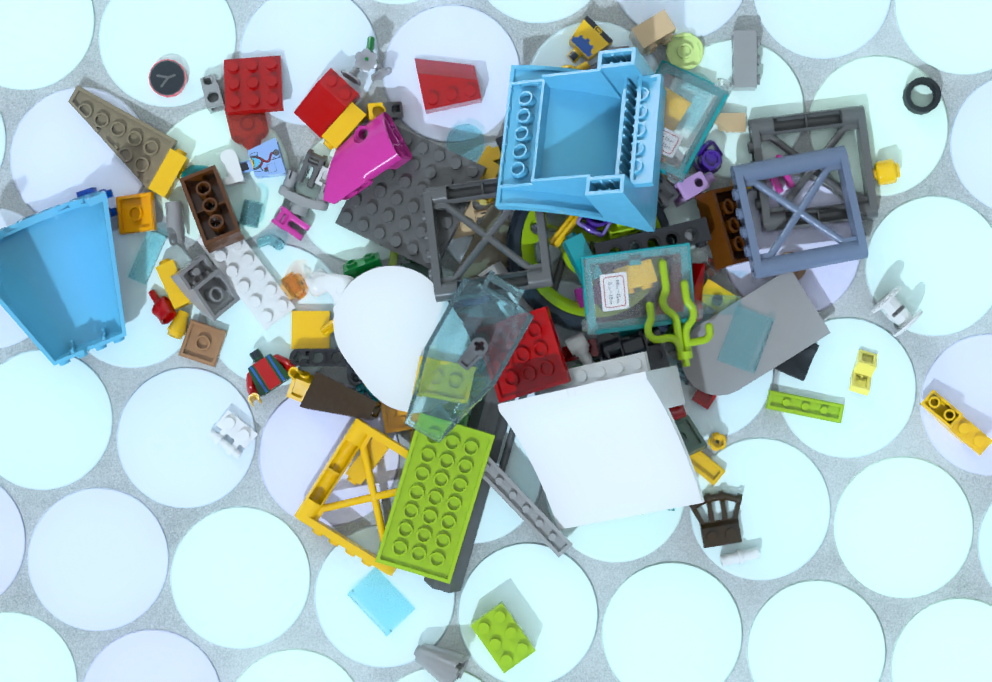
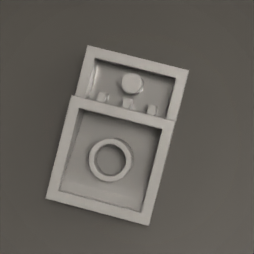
[171,253,240,321]

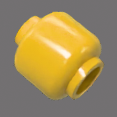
[873,159,900,185]

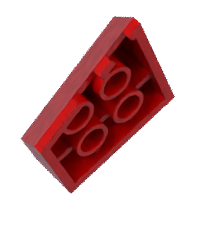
[414,58,482,114]

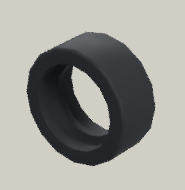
[902,77,941,115]

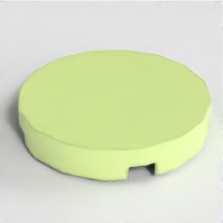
[666,32,704,71]

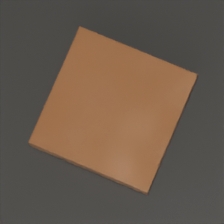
[179,319,228,368]

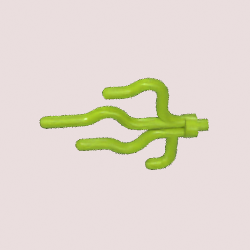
[644,259,714,367]

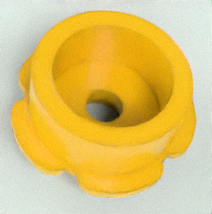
[708,432,727,451]

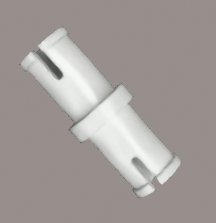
[719,547,760,567]

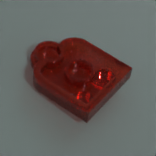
[224,109,269,150]

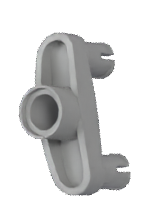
[278,169,329,217]

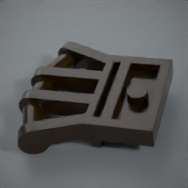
[689,490,743,548]

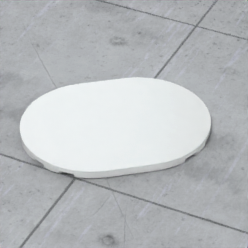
[333,265,472,413]

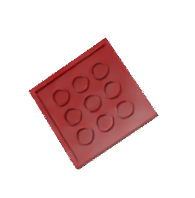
[476,306,571,403]

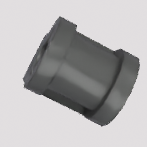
[296,149,328,189]
[458,333,491,370]

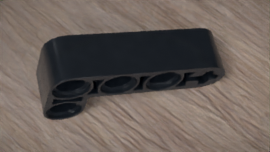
[289,348,363,385]

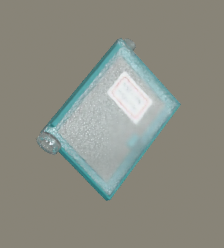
[655,60,734,184]
[579,242,703,335]

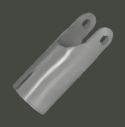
[165,201,185,246]

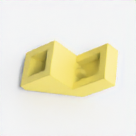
[849,349,878,396]

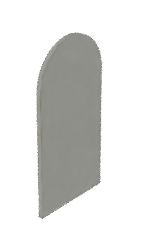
[681,272,831,396]

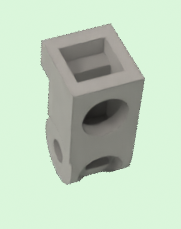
[200,74,225,114]

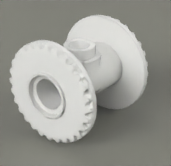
[871,286,923,337]

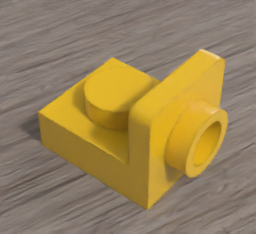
[286,370,314,402]

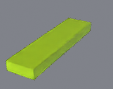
[765,390,845,423]

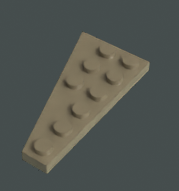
[68,85,178,191]
[454,203,510,315]

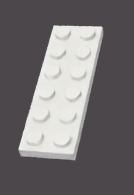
[196,224,296,331]

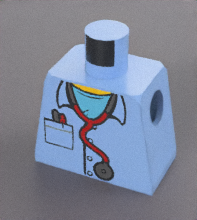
[240,138,287,179]

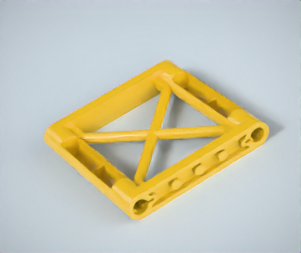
[294,417,409,576]

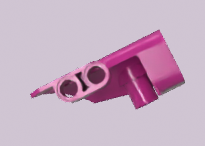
[323,112,412,204]

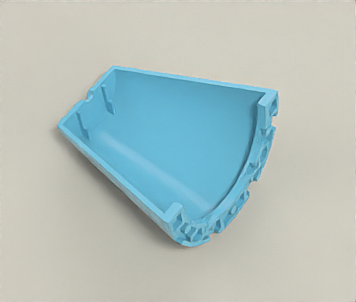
[0,191,127,366]

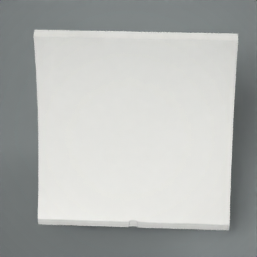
[498,351,705,530]

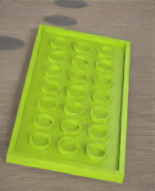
[375,412,495,584]

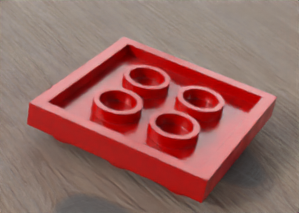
[224,55,284,115]

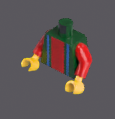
[246,348,303,407]

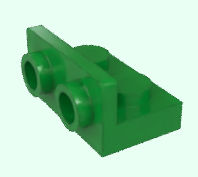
[343,252,383,278]

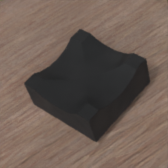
[774,343,819,381]

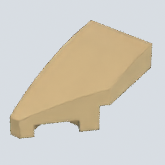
[707,113,746,133]

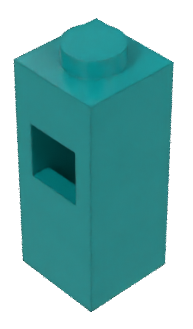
[562,232,602,284]

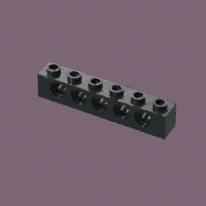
[591,217,712,271]

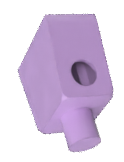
[673,171,715,207]

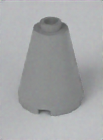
[413,643,469,682]

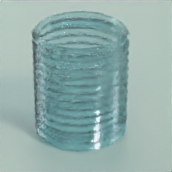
[239,199,263,228]

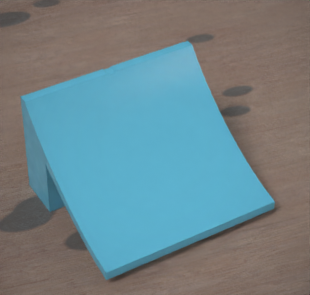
[495,47,667,232]

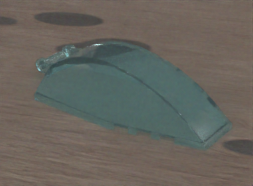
[405,270,534,443]

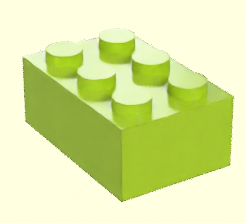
[470,601,536,673]

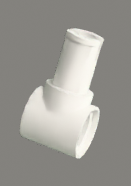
[565,332,595,365]

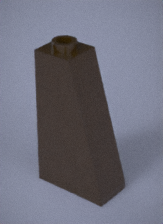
[300,372,381,421]

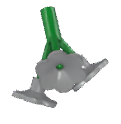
[341,36,392,86]

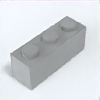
[731,30,761,91]

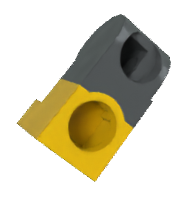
[367,101,404,122]

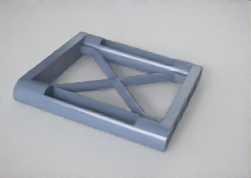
[730,145,868,279]

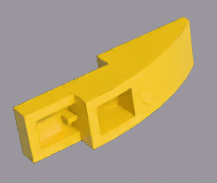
[920,390,992,456]

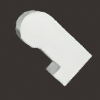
[220,149,246,188]

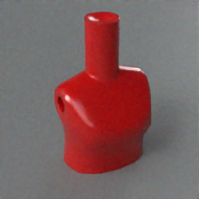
[148,289,177,325]

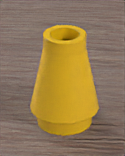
[167,310,189,340]

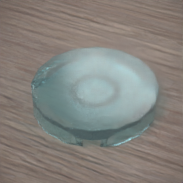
[447,124,484,161]

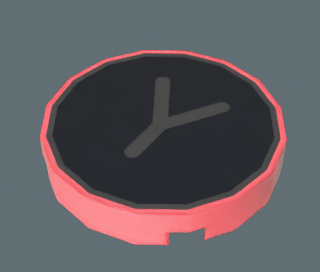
[148,59,187,98]

